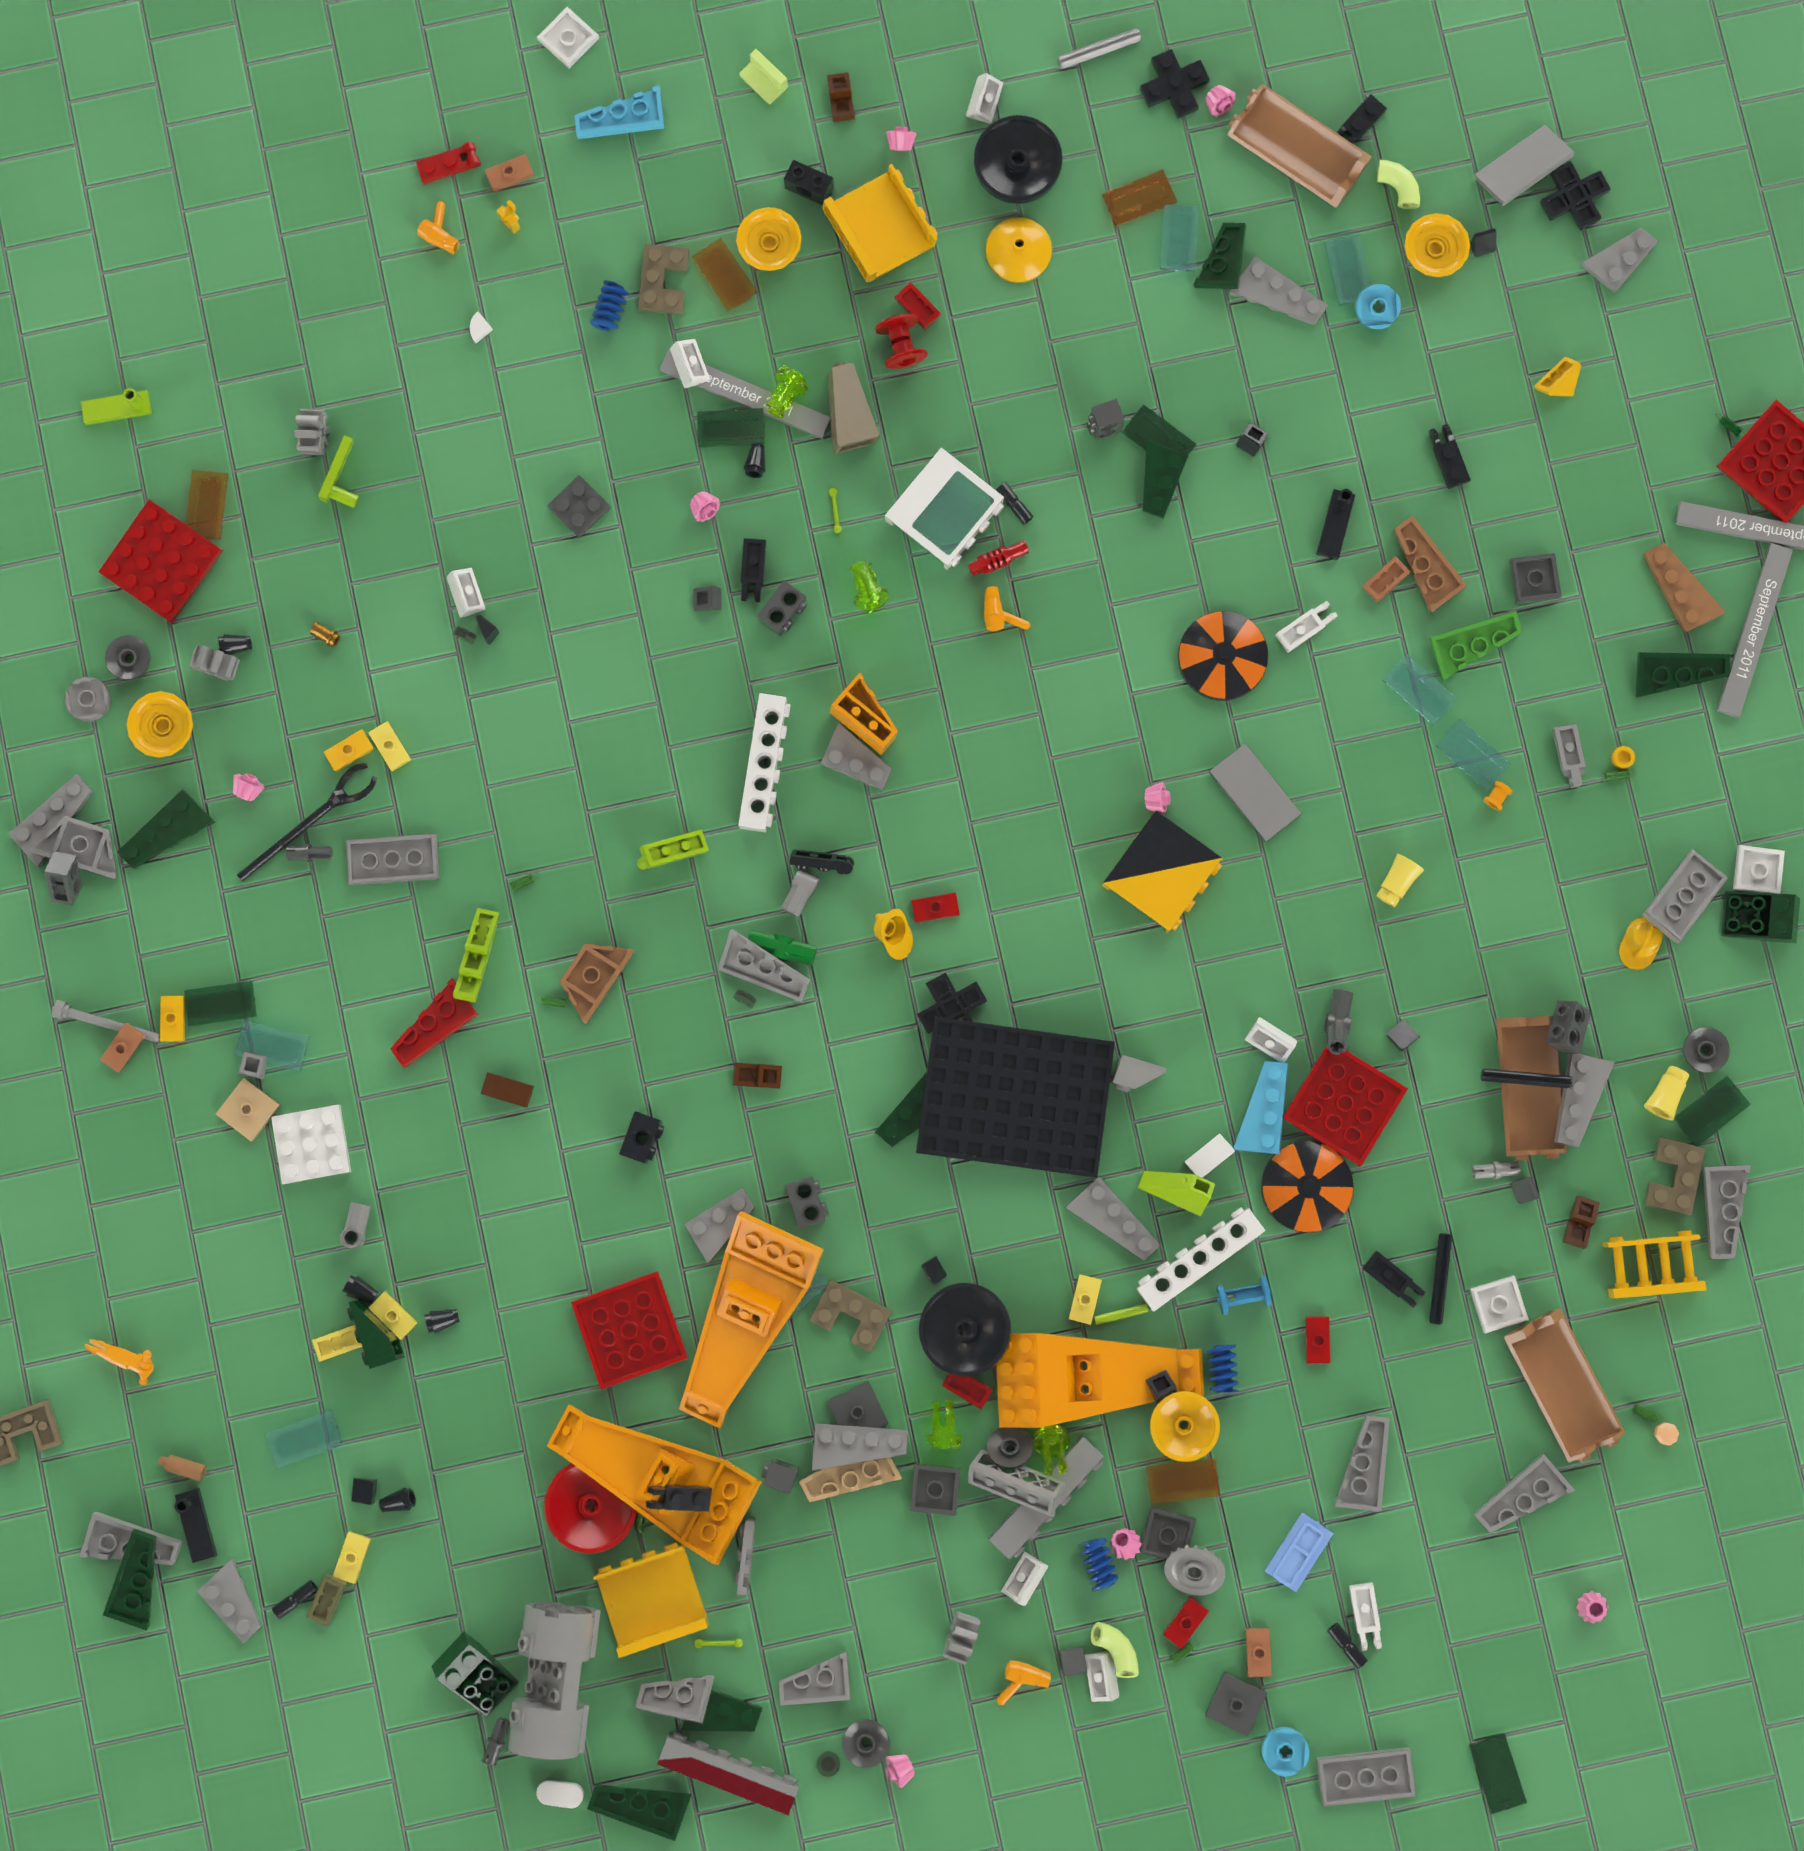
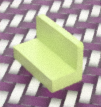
[739,49,788,104]

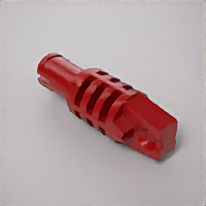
[968,540,1029,576]

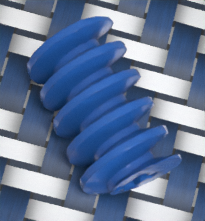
[590,280,629,331]
[1207,1345,1239,1393]
[1078,1538,1119,1591]

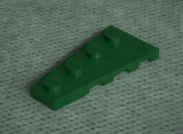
[1636,652,1730,697]
[117,789,215,869]
[875,1073,926,1147]
[103,1529,157,1631]
[587,1784,692,1841]

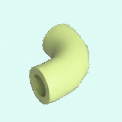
[1377,160,1420,209]
[1091,1622,1139,1678]

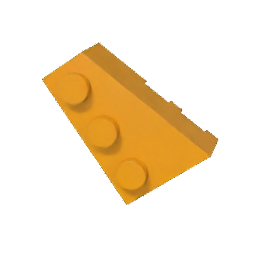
[829,673,898,755]

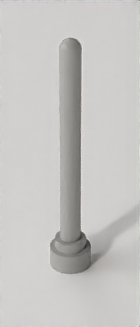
[52,1000,160,1042]

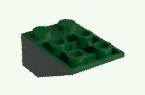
[1721,891,1800,943]
[347,1300,405,1369]
[432,1631,518,1717]

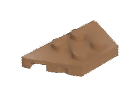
[560,944,635,1024]

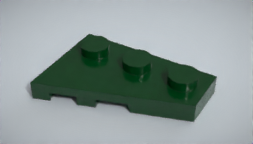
[1193,223,1246,289]
[1143,440,1188,519]
[681,1689,763,1732]

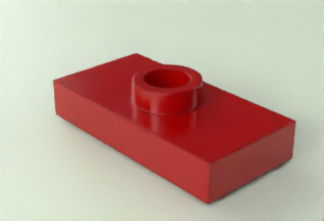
[895,282,941,330]
[911,892,960,923]
[1305,1317,1330,1364]
[942,1374,993,1410]
[1162,1596,1209,1649]

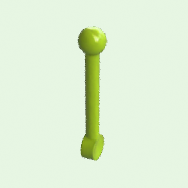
[829,488,842,533]
[694,1638,743,1648]

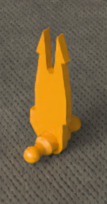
[85,1339,154,1386]

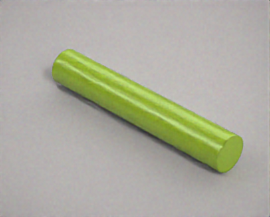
[1094,1303,1148,1325]

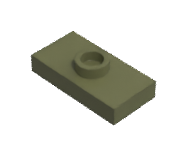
[307,1573,347,1626]

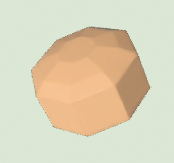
[1654,1422,1679,1446]

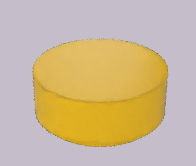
[1611,746,1635,769]

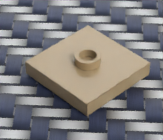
[216,1078,281,1142]

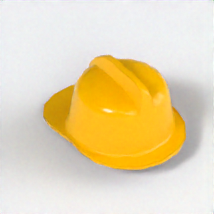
[874,909,913,960]
[1619,917,1663,970]

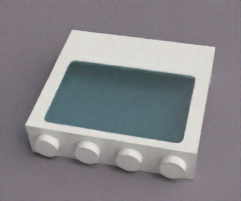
[885,447,1004,570]

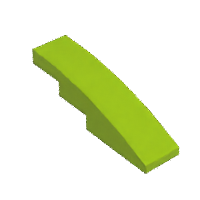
[453,908,499,1003]

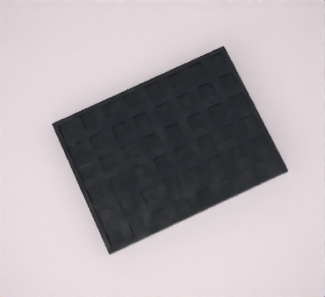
[916,1017,1115,1178]

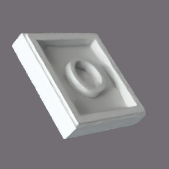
[537,7,599,69]
[1733,845,1785,894]
[1469,1275,1529,1333]

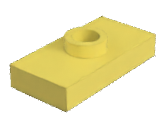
[368,721,411,772]
[1068,1274,1102,1325]
[369,1291,418,1340]
[312,1325,362,1362]
[333,1531,371,1584]

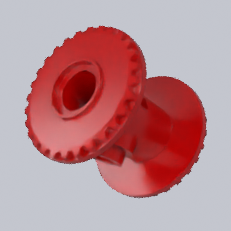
[875,314,927,370]

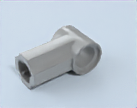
[781,869,820,917]
[340,1202,371,1249]

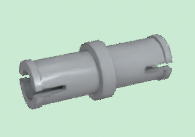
[1471,1161,1520,1180]

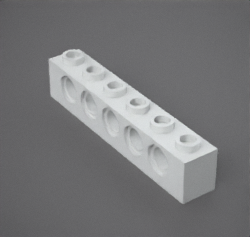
[738,693,791,833]
[1136,1207,1265,1312]

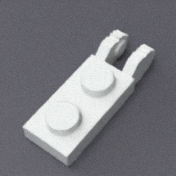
[1275,601,1338,653]
[1349,1582,1382,1651]

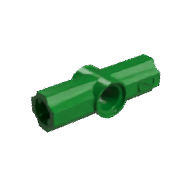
[748,930,817,966]

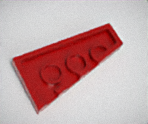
[390,978,479,1068]

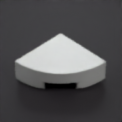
[470,312,493,343]

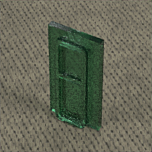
[1122,404,1196,455]
[697,408,765,448]
[184,981,257,1027]
[1674,1075,1751,1147]
[1469,1733,1527,1814]

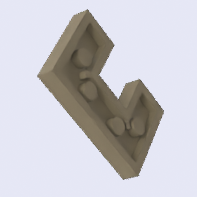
[638,244,690,315]
[1644,1138,1706,1216]
[810,1279,892,1352]
[0,1399,64,1466]

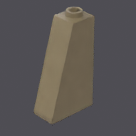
[828,362,880,455]

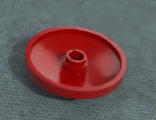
[543,1463,637,1554]

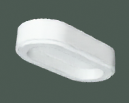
[536,1779,584,1808]

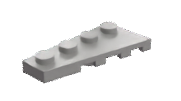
[1554,1054,1615,1147]
[79,1512,182,1565]

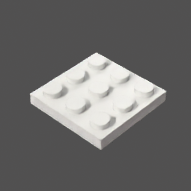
[271,1104,351,1184]

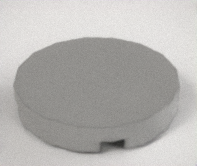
[65,677,111,722]

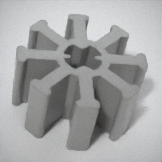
[294,409,330,455]
[188,645,240,681]
[942,1611,980,1665]

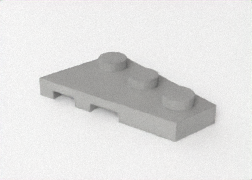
[684,1188,755,1263]
[735,1518,756,1596]

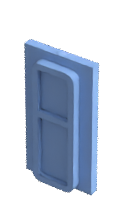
[1264,1512,1334,1592]

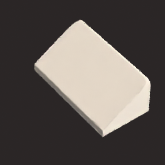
[966,73,1003,124]
[670,339,710,388]
[447,568,486,618]
[1245,1017,1297,1063]
[1184,1134,1235,1178]
[1001,1552,1048,1606]
[1084,1651,1119,1702]

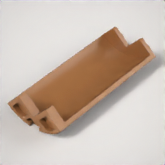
[1227,84,1372,208]
[1496,1016,1567,1160]
[1504,1308,1625,1463]

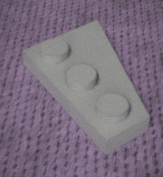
[1580,228,1658,293]
[821,723,892,791]
[197,1558,263,1643]
[779,1652,850,1706]
[635,1675,715,1723]

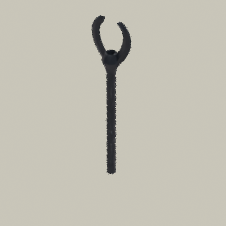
[237,763,377,881]

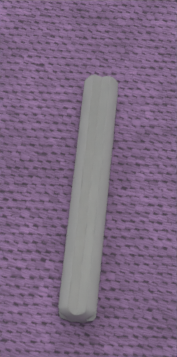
[1058,28,1141,69]

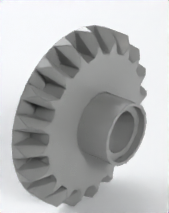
[1165,1545,1226,1595]

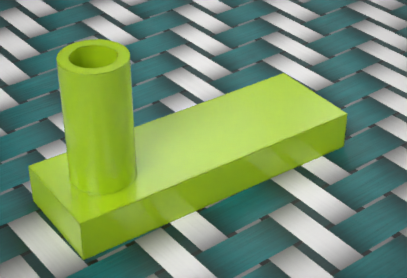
[81,388,152,425]
[318,435,359,508]
[637,829,709,870]

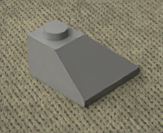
[1112,1055,1167,1092]

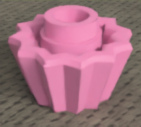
[1206,85,1236,117]
[886,127,916,151]
[690,491,721,522]
[233,773,264,801]
[1145,782,1171,814]
[1110,1528,1142,1561]
[1576,1591,1609,1624]
[886,1754,915,1788]

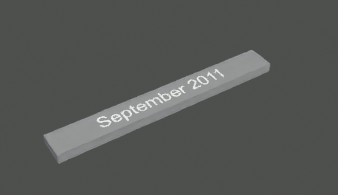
[660,349,830,439]
[1675,501,1804,550]
[1716,543,1793,718]

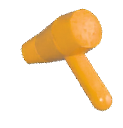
[417,201,459,255]
[984,586,1030,631]
[996,1660,1051,1705]

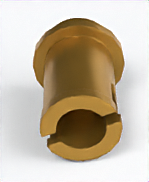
[310,622,341,647]

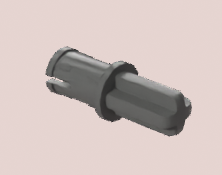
[286,844,333,862]
[481,1717,510,1766]

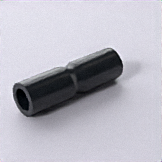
[996,482,1034,525]
[272,1580,318,1619]
[1327,1623,1368,1669]

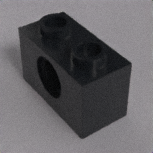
[784,160,834,206]
[619,1111,664,1164]

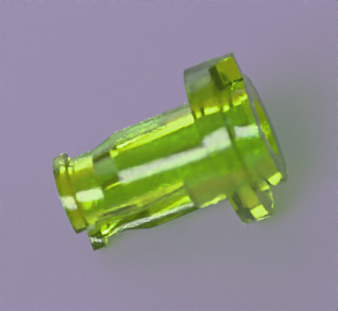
[765,364,809,418]
[850,561,889,614]
[925,1400,962,1450]
[1033,1425,1070,1475]

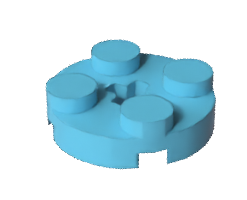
[1355,284,1401,329]
[1261,1727,1309,1776]

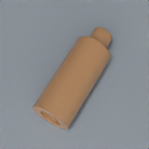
[158,1455,206,1482]

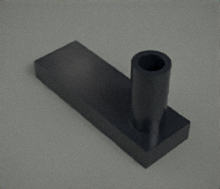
[1316,489,1355,560]
[174,1488,217,1563]

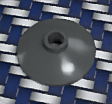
[105,635,150,680]
[1683,1027,1730,1073]
[987,1428,1033,1468]
[842,1719,889,1768]

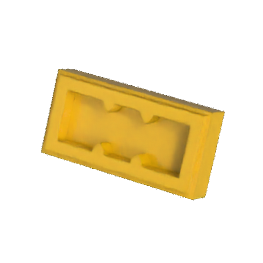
[324,729,375,772]
[160,996,185,1042]

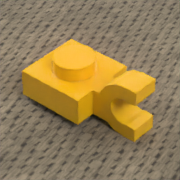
[496,200,521,234]

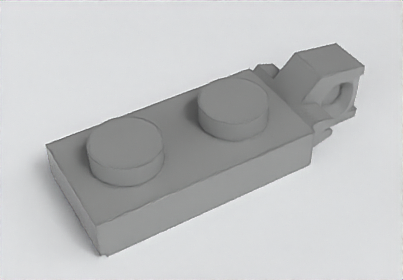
[1552,724,1586,788]

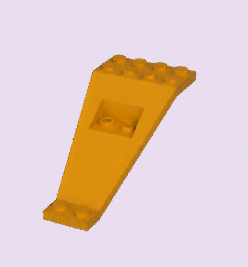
[679,1211,824,1429]
[996,1333,1204,1428]
[547,1404,762,1565]

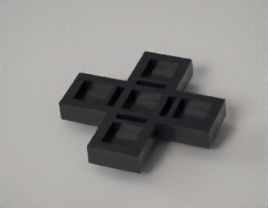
[1140,49,1210,118]
[1540,161,1611,230]
[916,972,987,1034]

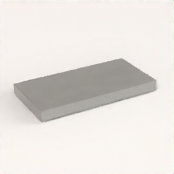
[1475,125,1574,206]
[1209,744,1301,842]
[346,833,440,886]
[1642,849,1728,944]
[1316,1747,1416,1807]

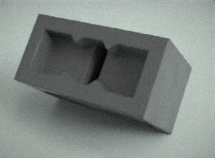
[1087,399,1124,440]
[757,580,807,636]
[44,852,82,905]
[1546,1001,1591,1054]
[785,1177,829,1229]
[761,1458,799,1494]

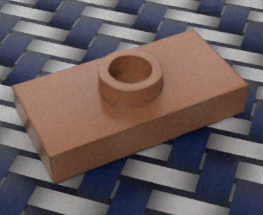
[485,154,534,192]
[1362,556,1410,603]
[100,1023,146,1073]
[1245,1628,1272,1677]

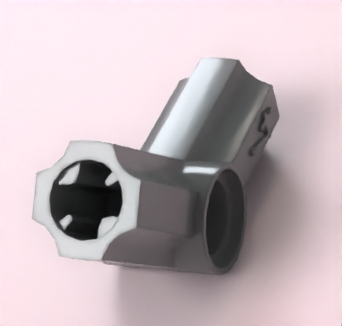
[1324,989,1353,1055]

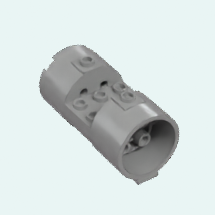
[508,1602,601,1760]

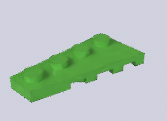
[1429,611,1522,681]

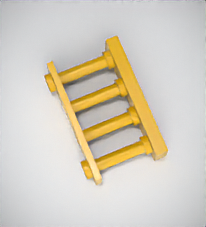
[1602,1230,1706,1299]

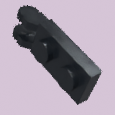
[1336,94,1387,144]
[1429,424,1471,489]
[740,538,766,602]
[790,849,854,875]
[1361,1251,1425,1308]
[646,1485,712,1512]

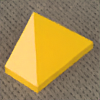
[1534,357,1581,396]

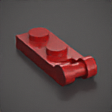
[416,142,481,185]

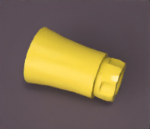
[1376,854,1424,907]
[1644,1066,1689,1120]

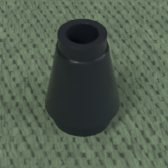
[744,443,766,478]
[218,634,252,655]
[342,1275,378,1304]
[424,1309,460,1333]
[379,1488,416,1512]

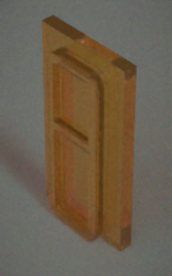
[1102,170,1177,227]
[691,238,757,311]
[186,470,228,540]
[1146,1458,1220,1504]

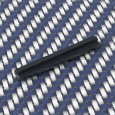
[1481,1069,1572,1088]
[1429,1233,1452,1325]

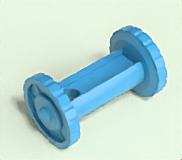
[1216,1276,1272,1315]

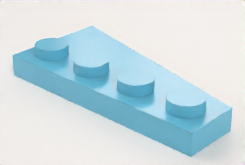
[574,85,665,139]
[1233,1061,1288,1155]

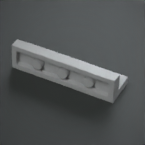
[968,1449,1065,1517]

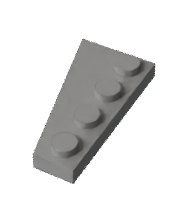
[1229,257,1328,326]
[8,774,94,868]
[718,929,810,1002]
[1702,1165,1751,1259]
[1065,1177,1161,1261]
[1333,1415,1390,1512]
[812,1423,908,1471]
[1473,1454,1575,1533]

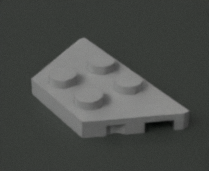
[29,816,117,880]

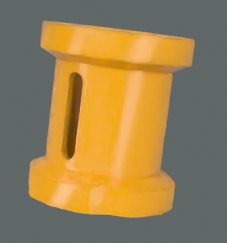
[1483,781,1513,811]

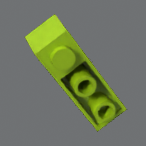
[1138,1171,1215,1216]

